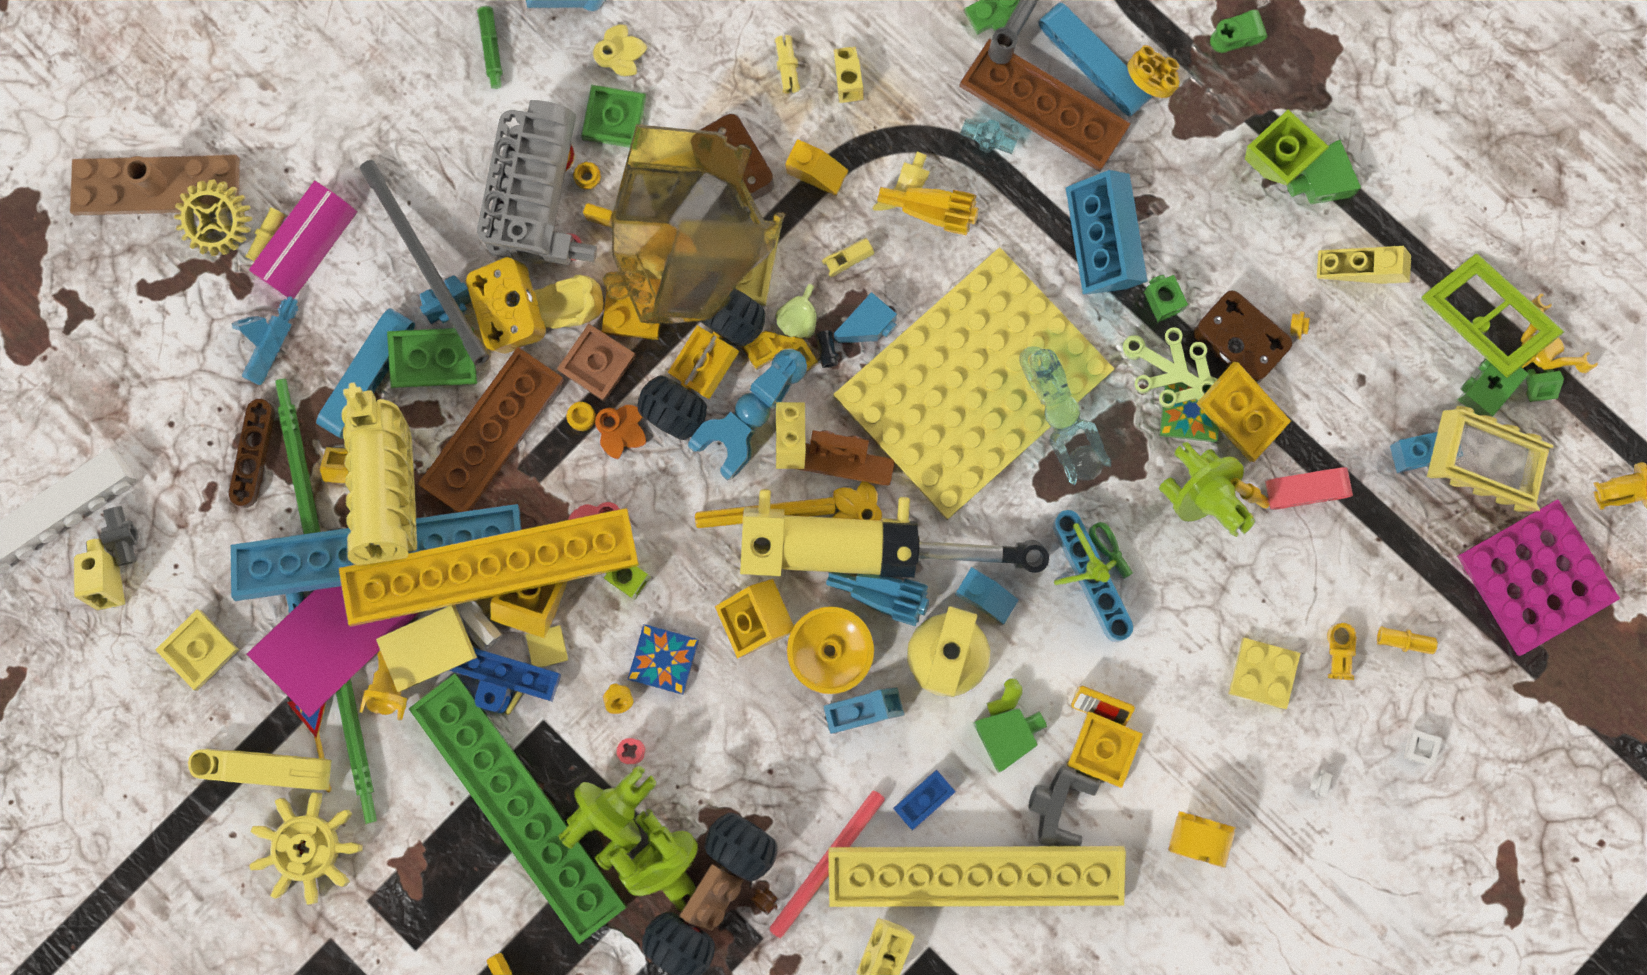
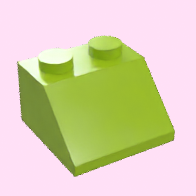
[1245,109,1329,186]

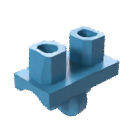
[419,275,472,324]

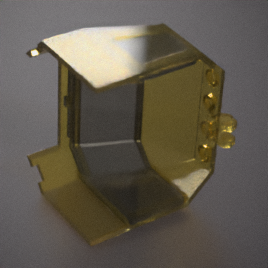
[602,124,786,325]

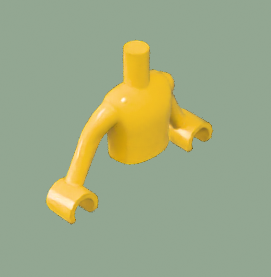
[1521,294,1598,373]

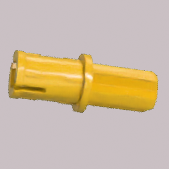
[1376,626,1438,654]

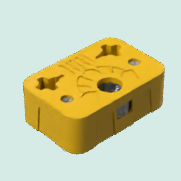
[466,257,546,354]

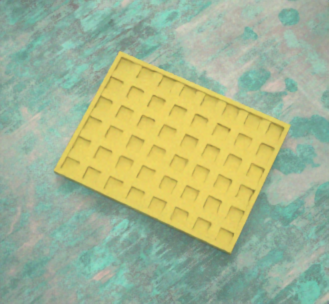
[833,247,1114,520]

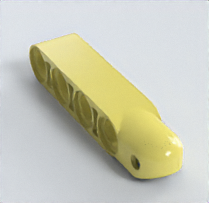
[188,749,332,790]

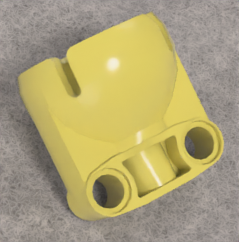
[907,606,991,697]

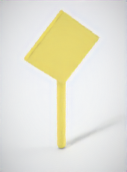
[505,625,568,715]

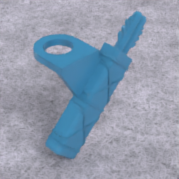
[232,296,298,385]

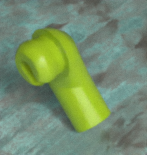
[986,678,1023,716]

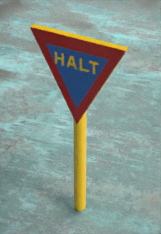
[287,701,331,793]

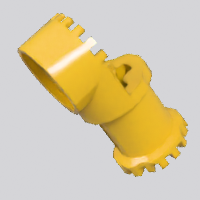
[1327,623,1357,680]

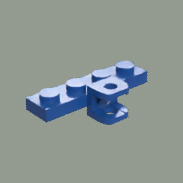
[449,647,562,714]

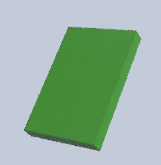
[387,327,477,388]

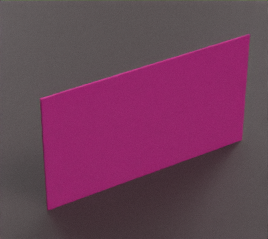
[246,586,419,717]

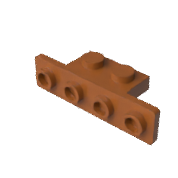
[797,430,895,486]

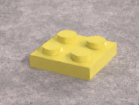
[155,609,239,691]
[1228,638,1301,710]

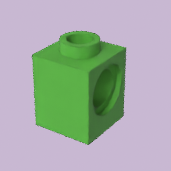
[1144,274,1188,322]

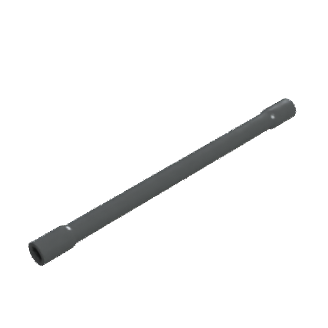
[360,160,490,365]

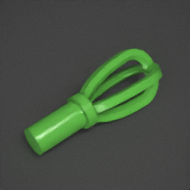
[1089,522,1133,579]

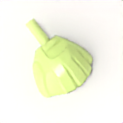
[775,284,817,338]

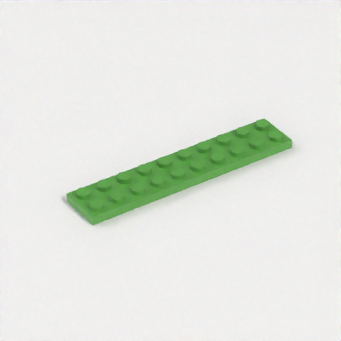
[408,673,627,944]

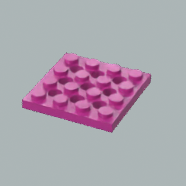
[1457,499,1620,656]

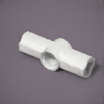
[445,600,503,651]

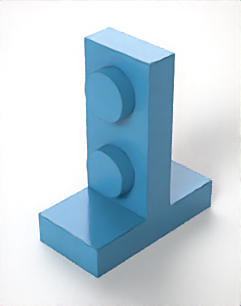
[823,687,905,734]

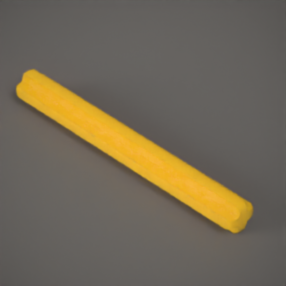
[695,497,836,528]

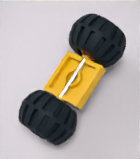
[637,281,766,440]

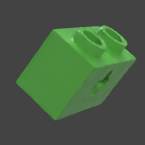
[1457,358,1528,417]

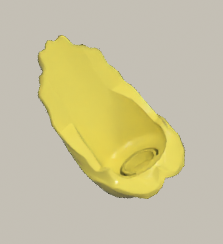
[534,275,604,329]

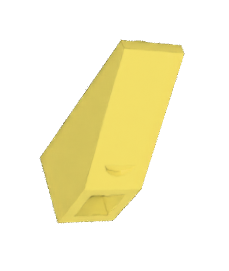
[1317,246,1411,284]

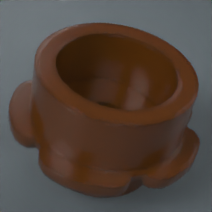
[751,887,778,915]

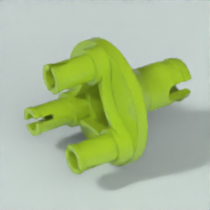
[1159,442,1255,537]
[559,766,656,870]
[606,809,698,913]

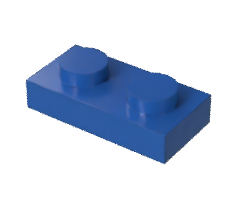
[893,770,956,831]

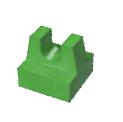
[1526,369,1564,402]

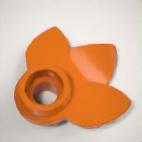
[595,405,646,459]

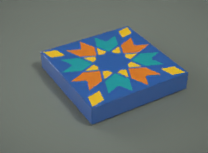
[627,624,699,695]

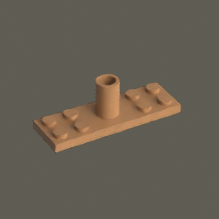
[70,155,240,216]

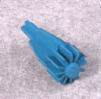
[826,572,929,626]

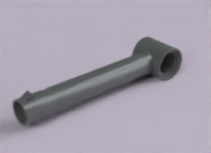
[988,0,1039,64]

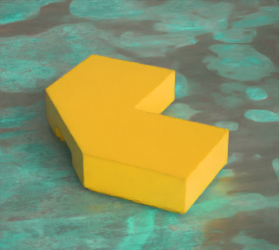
[741,331,819,372]

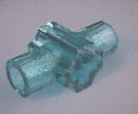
[960,118,1018,154]

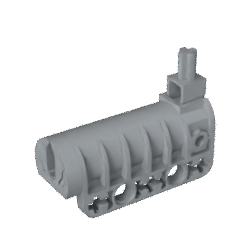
[477,100,597,265]

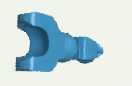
[688,349,807,480]

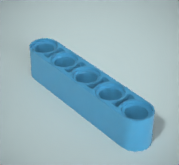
[1038,2,1152,117]
[316,308,415,439]
[1053,510,1133,642]

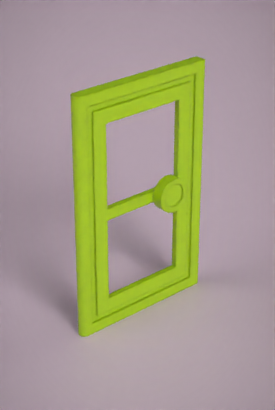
[1421,253,1564,378]

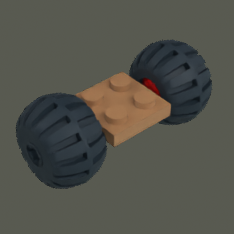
[642,813,777,975]

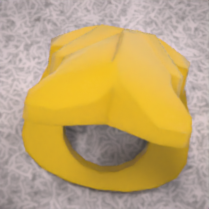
[360,651,408,720]

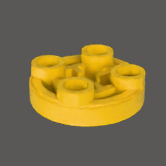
[1127,45,1180,98]

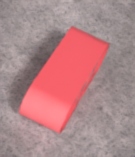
[1265,467,1353,510]

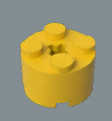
[1168,811,1236,868]

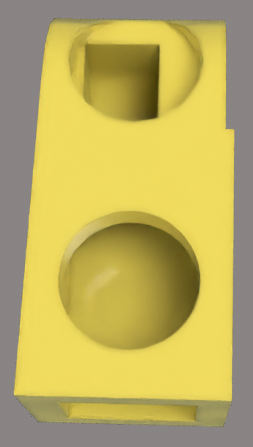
[834,46,863,103]

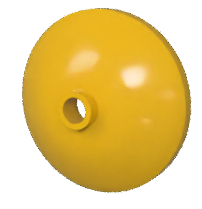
[787,607,874,694]

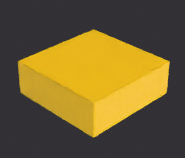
[583,203,616,228]

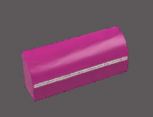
[249,180,357,299]

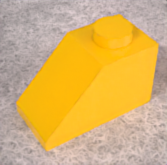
[785,139,848,196]

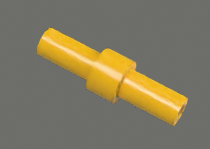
[1230,478,1270,509]

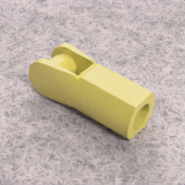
[822,238,874,277]

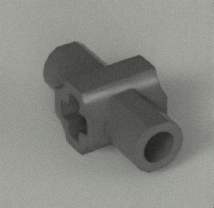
[100,506,139,566]

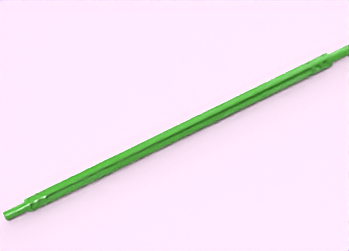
[275,379,377,824]

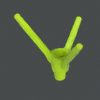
[1054,523,1116,585]

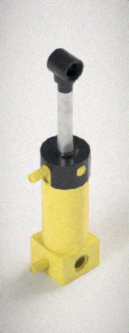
[740,489,1049,578]

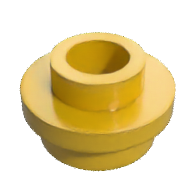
[573,162,601,190]
[1290,311,1310,340]

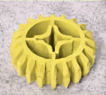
[173,180,253,256]

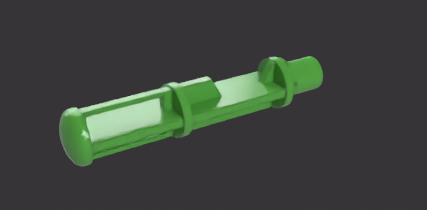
[477,6,503,89]

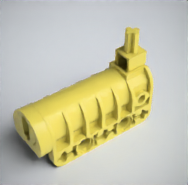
[341,383,417,565]

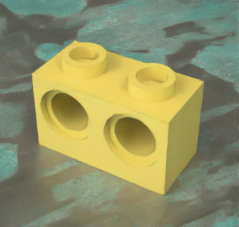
[776,402,806,469]
[856,917,915,975]

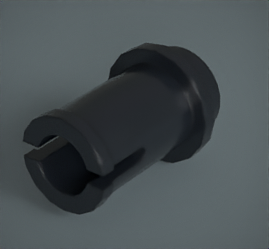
[815,330,840,368]

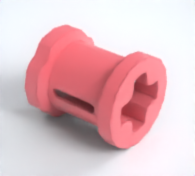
[617,738,646,764]

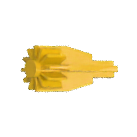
[877,187,979,236]

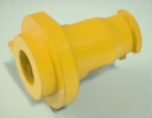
[1593,462,1647,510]

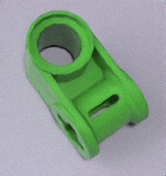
[1210,10,1268,53]

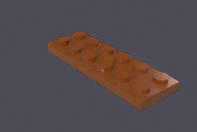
[959,38,1131,172]
[418,347,565,512]

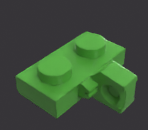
[964,0,1020,35]

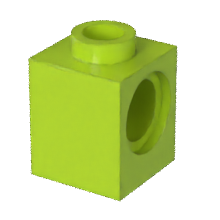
[604,566,651,600]

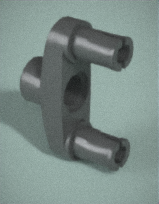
[1028,765,1100,846]

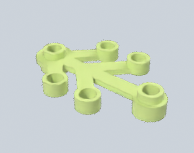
[1123,327,1218,408]

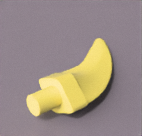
[872,152,930,211]

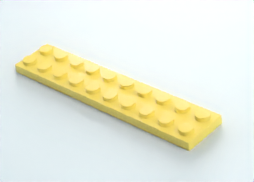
[829,846,1126,907]

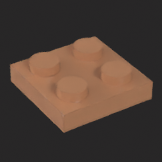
[557,323,636,402]

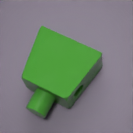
[1287,140,1361,204]
[973,708,1047,773]

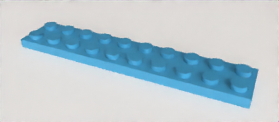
[230,504,521,601]

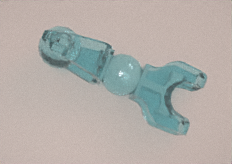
[1019,346,1111,486]

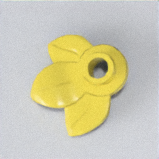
[593,25,647,76]

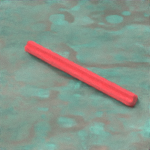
[769,790,885,938]

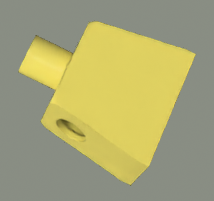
[74,539,125,611]

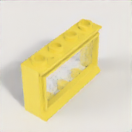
[1427,406,1553,512]

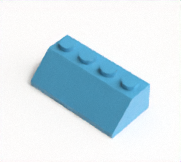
[1065,170,1148,295]

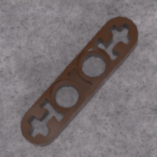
[229,399,275,508]

